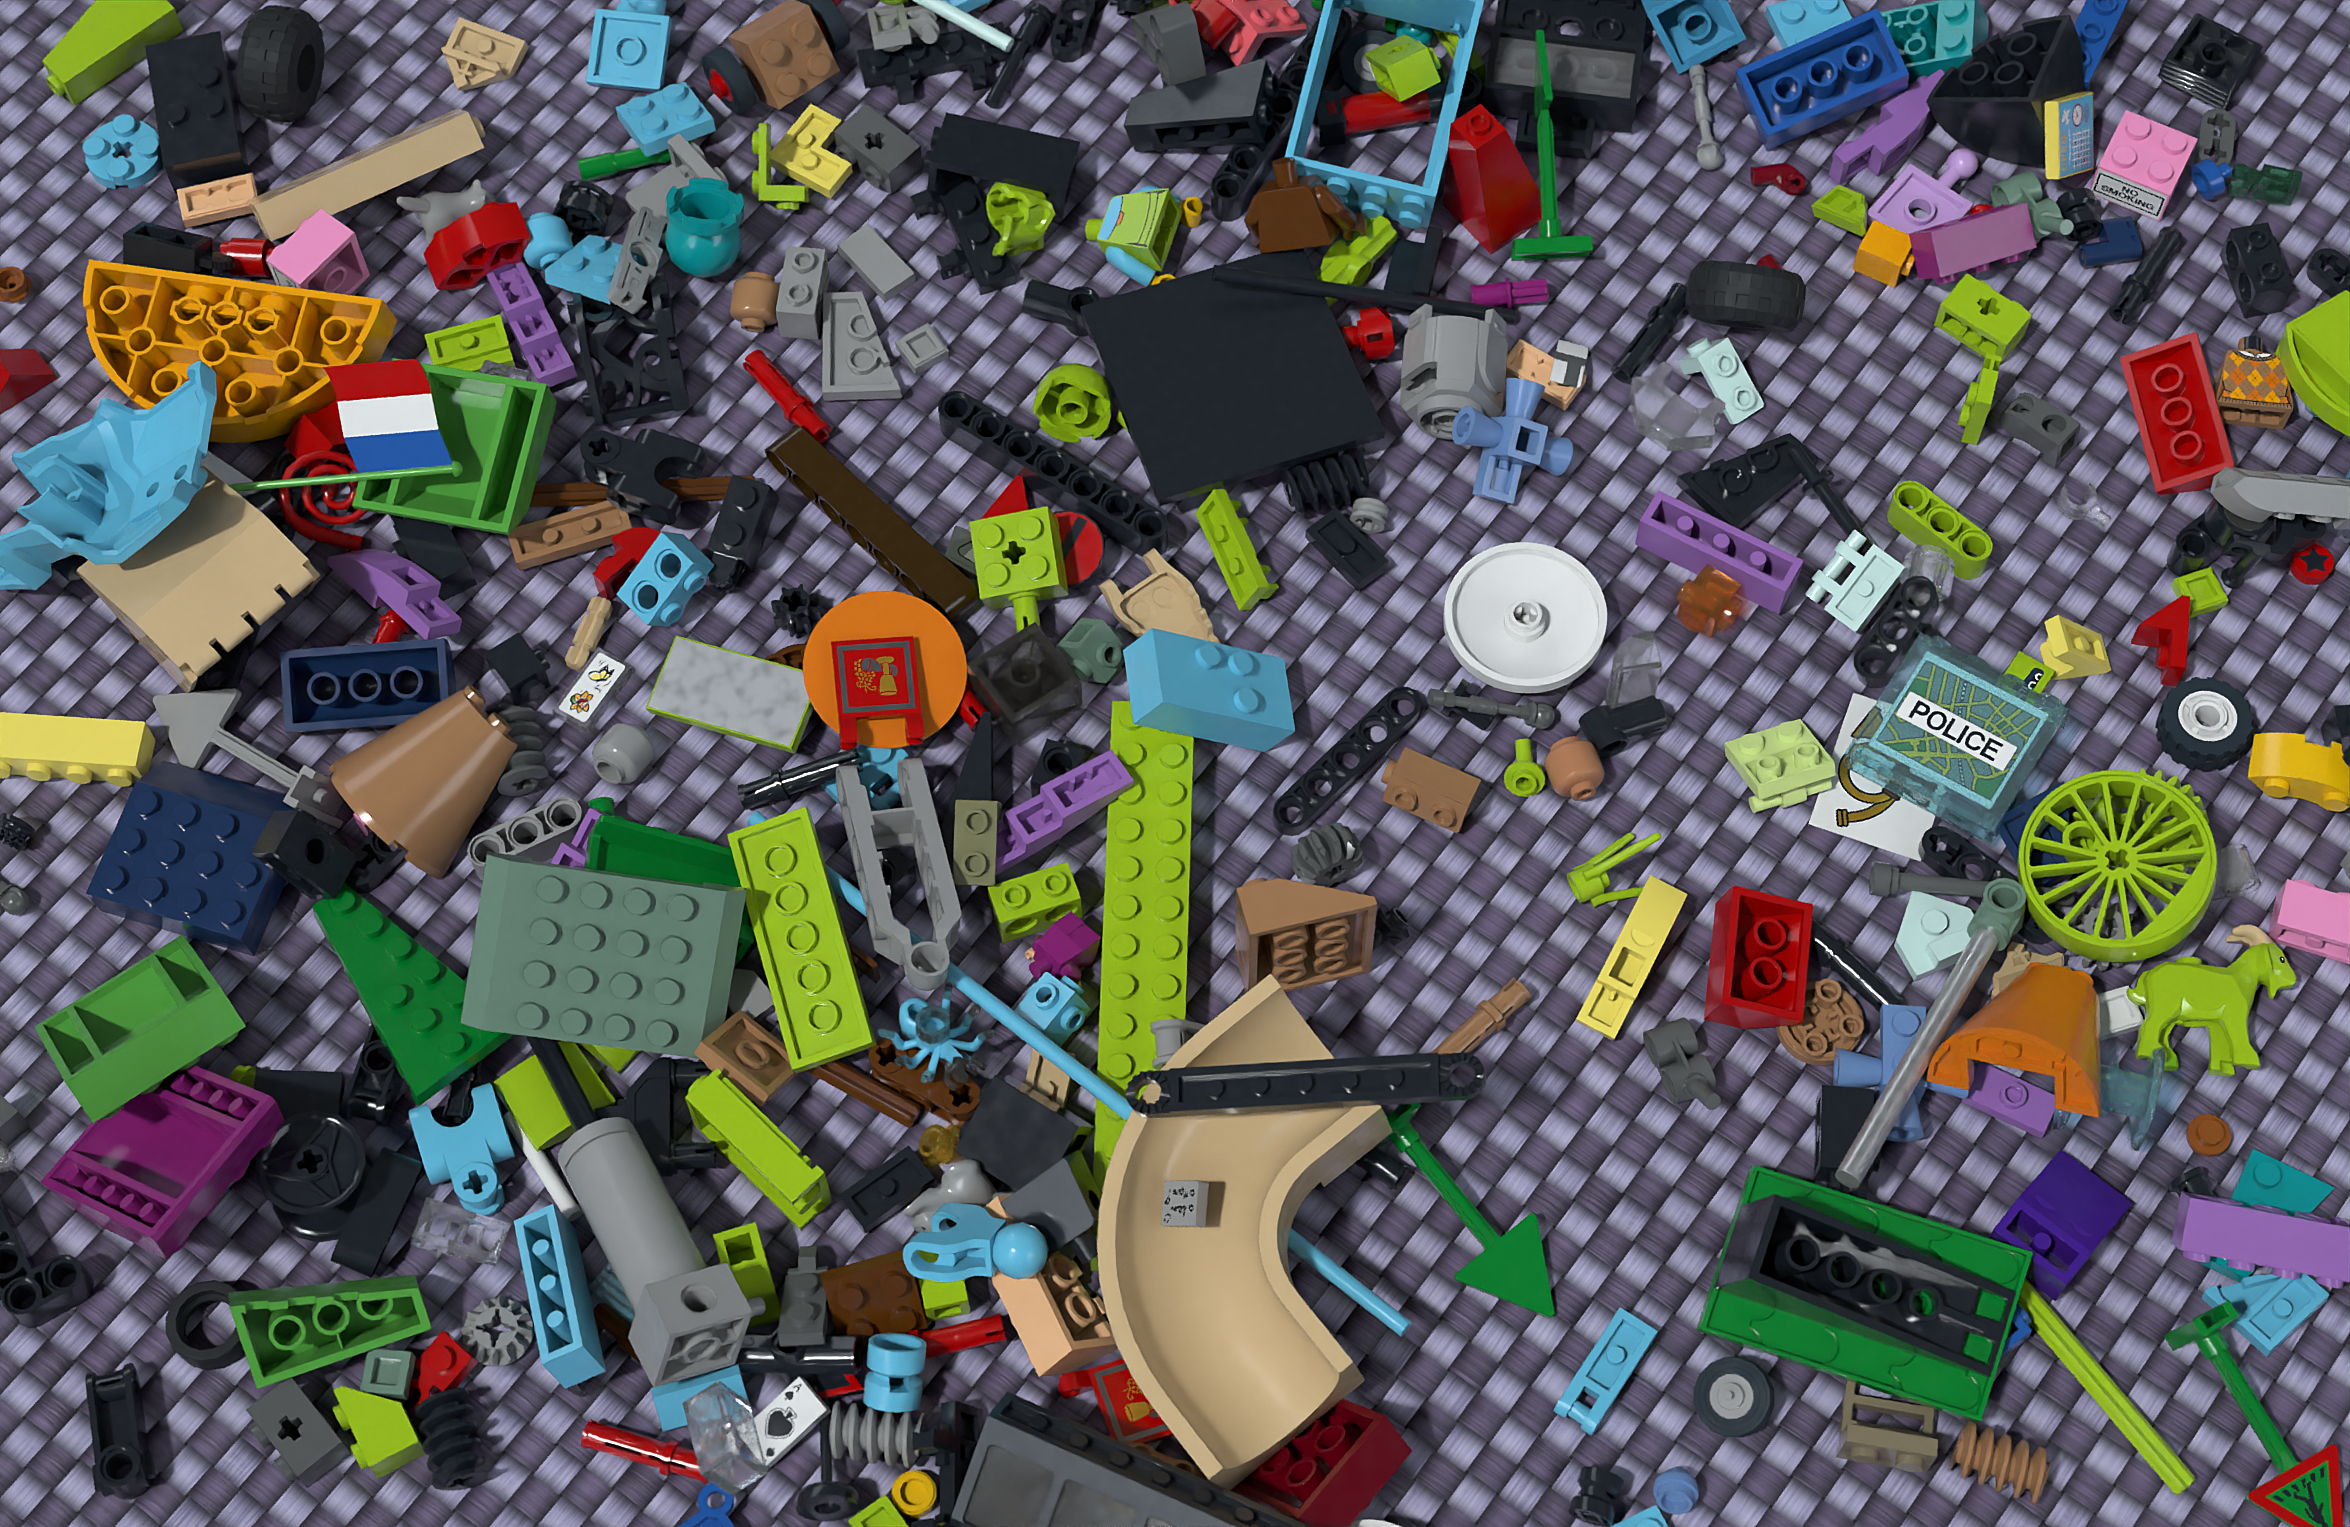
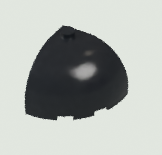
[1926,15,2084,164]

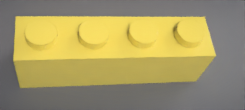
[0,712,156,787]

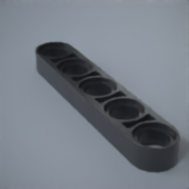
[1273,686,1422,836]

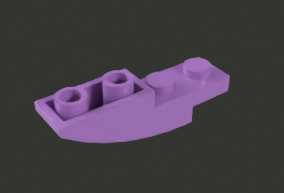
[1829,69,1945,185]
[327,549,462,640]

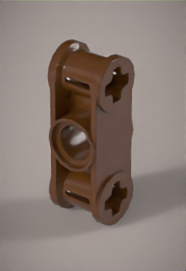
[869,1038,980,1129]

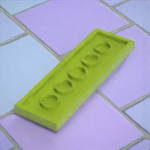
[727,806,877,1073]

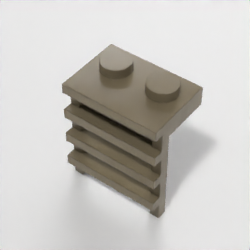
[1836,1380,1938,1474]

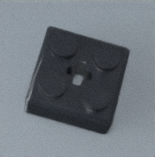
[2158,13,2263,110]

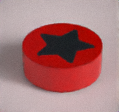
[2290,543,2334,585]

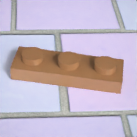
[508,500,632,571]

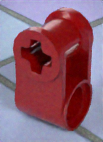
[1168,0,1239,49]

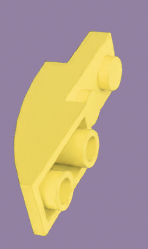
[1575,875,1688,1041]

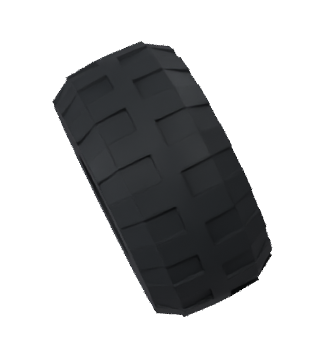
[236,5,325,122]
[1685,260,1806,333]

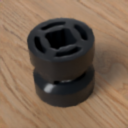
[2056,188,2103,242]
[1569,1466,1625,1527]

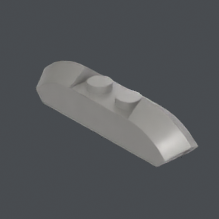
[2210,467,2350,530]

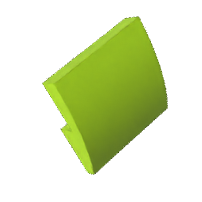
[492,1040,616,1152]

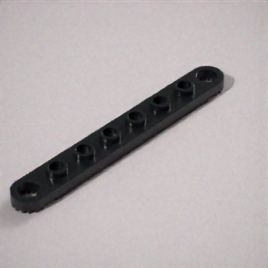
[1126,1051,1486,1118]

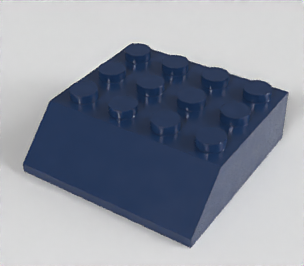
[86,760,295,956]

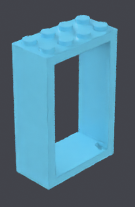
[1285,0,1484,228]

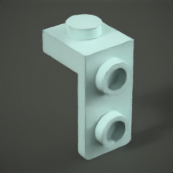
[1677,337,1764,425]

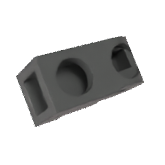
[1999,392,2081,469]

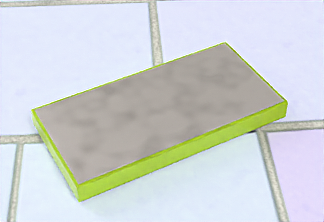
[645,636,814,754]

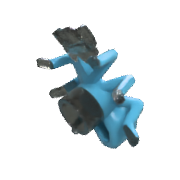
[878,983,994,1091]

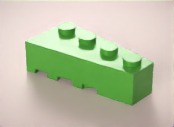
[228,1275,432,1389]

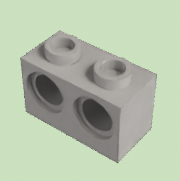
[776,246,830,340]

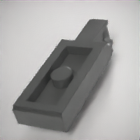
[778,1245,829,1346]

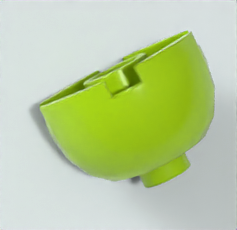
[1033,363,1113,443]

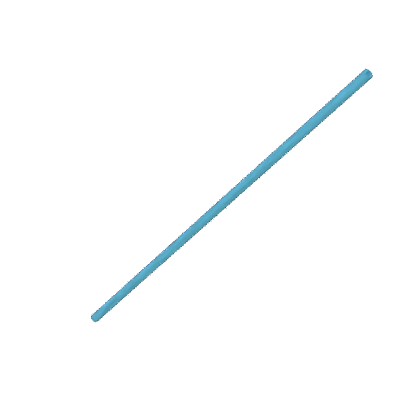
[747,811,1412,1336]

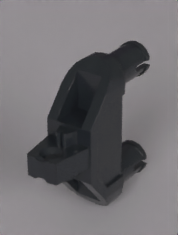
[595,1057,717,1177]

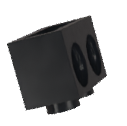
[2220,222,2293,319]

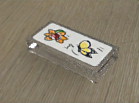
[552,647,634,734]

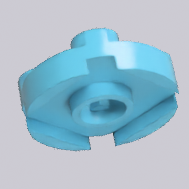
[83,114,162,189]

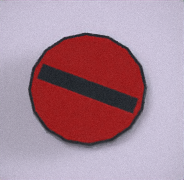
[1053,510,1106,588]

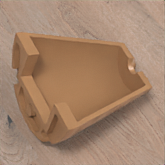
[328,685,518,880]

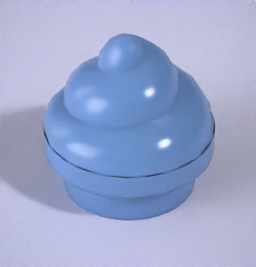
[1653,1467,1699,1515]

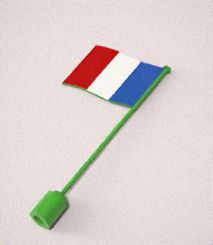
[227,359,462,492]

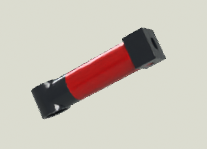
[1312,57,1482,148]

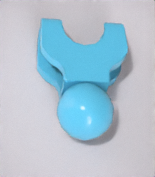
[903,1202,1049,1282]

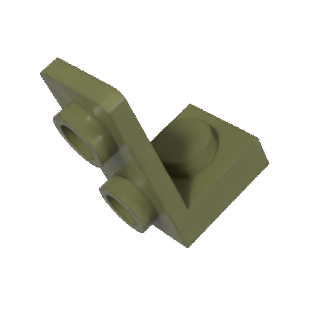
[953,800,1002,886]

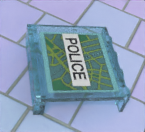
[1845,632,2069,846]

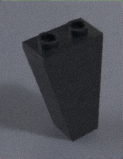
[1124,59,1279,152]

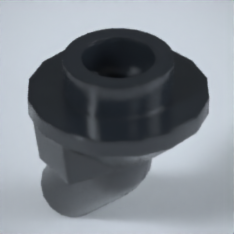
[1372,905,1410,952]

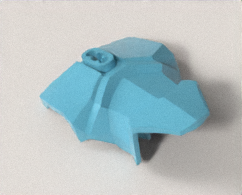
[0,360,217,590]

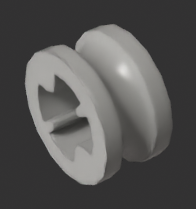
[1350,498,1389,533]

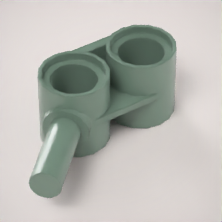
[1991,170,2073,240]

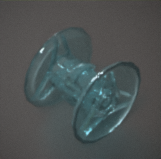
[2052,1047,2165,1151]

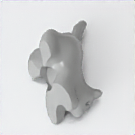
[397,179,496,245]
[903,1159,1015,1232]

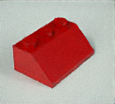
[1704,885,1813,1029]

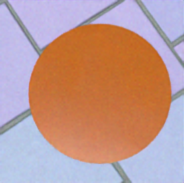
[803,591,967,748]

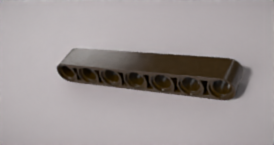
[765,425,980,625]

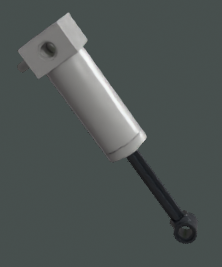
[526,1036,766,1388]

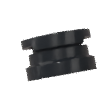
[553,180,614,237]

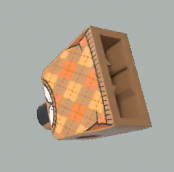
[2214,336,2293,430]

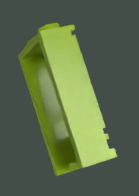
[685,1068,833,1231]

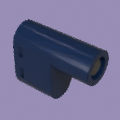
[2078,216,2142,268]

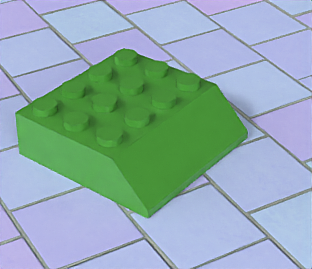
[352,358,557,535]
[34,934,246,1123]

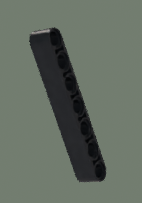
[1211,9,1352,222]
[938,391,1168,557]

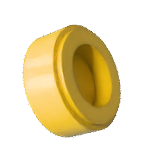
[891,1470,937,1519]

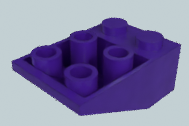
[1988,1149,2132,1301]

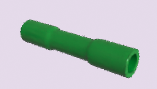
[577,141,691,181]

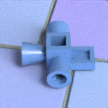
[1452,378,1573,504]
[1833,1004,1969,1142]

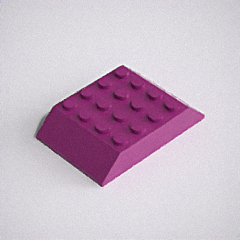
[40,1065,285,1260]

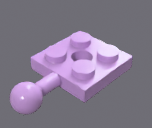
[1867,148,1978,253]

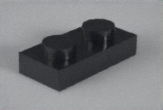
[1305,508,1389,591]
[838,1145,935,1234]

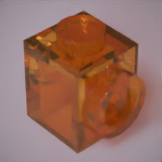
[1676,564,1743,638]

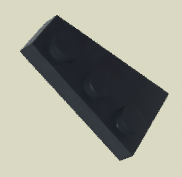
[1676,433,1819,529]

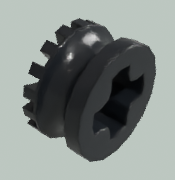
[0,813,35,850]

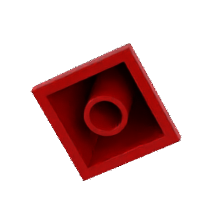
[1442,104,1542,255]

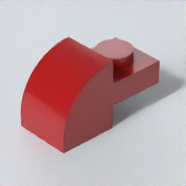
[592,527,661,601]

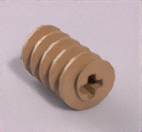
[1948,1421,2051,1505]

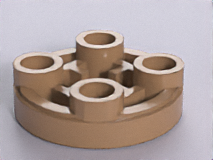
[1776,979,1864,1066]

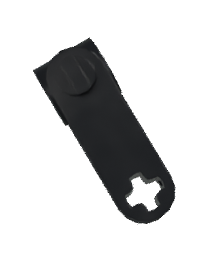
[85,1363,156,1500]

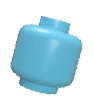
[523,212,574,272]

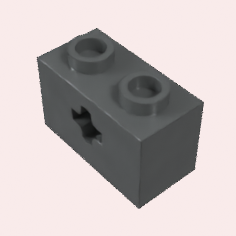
[834,104,923,196]
[246,1377,351,1488]

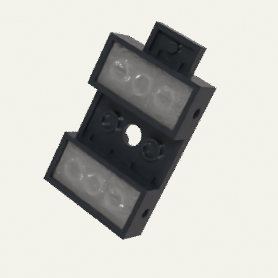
[1482,0,1647,159]

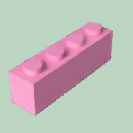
[2267,879,2350,964]

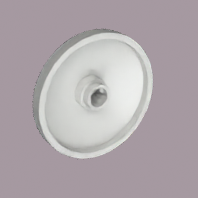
[1443,542,1607,693]

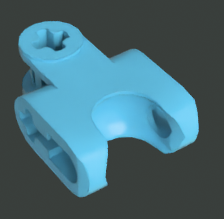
[408,1083,515,1219]

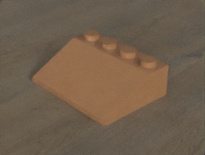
[1235,878,1377,993]

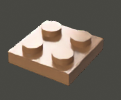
[694,1010,798,1107]

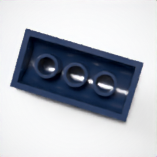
[280,638,456,733]

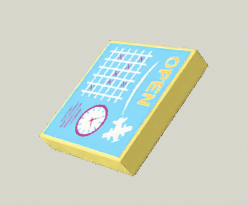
[2045,92,2094,179]

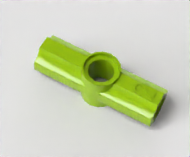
[1314,216,1397,307]

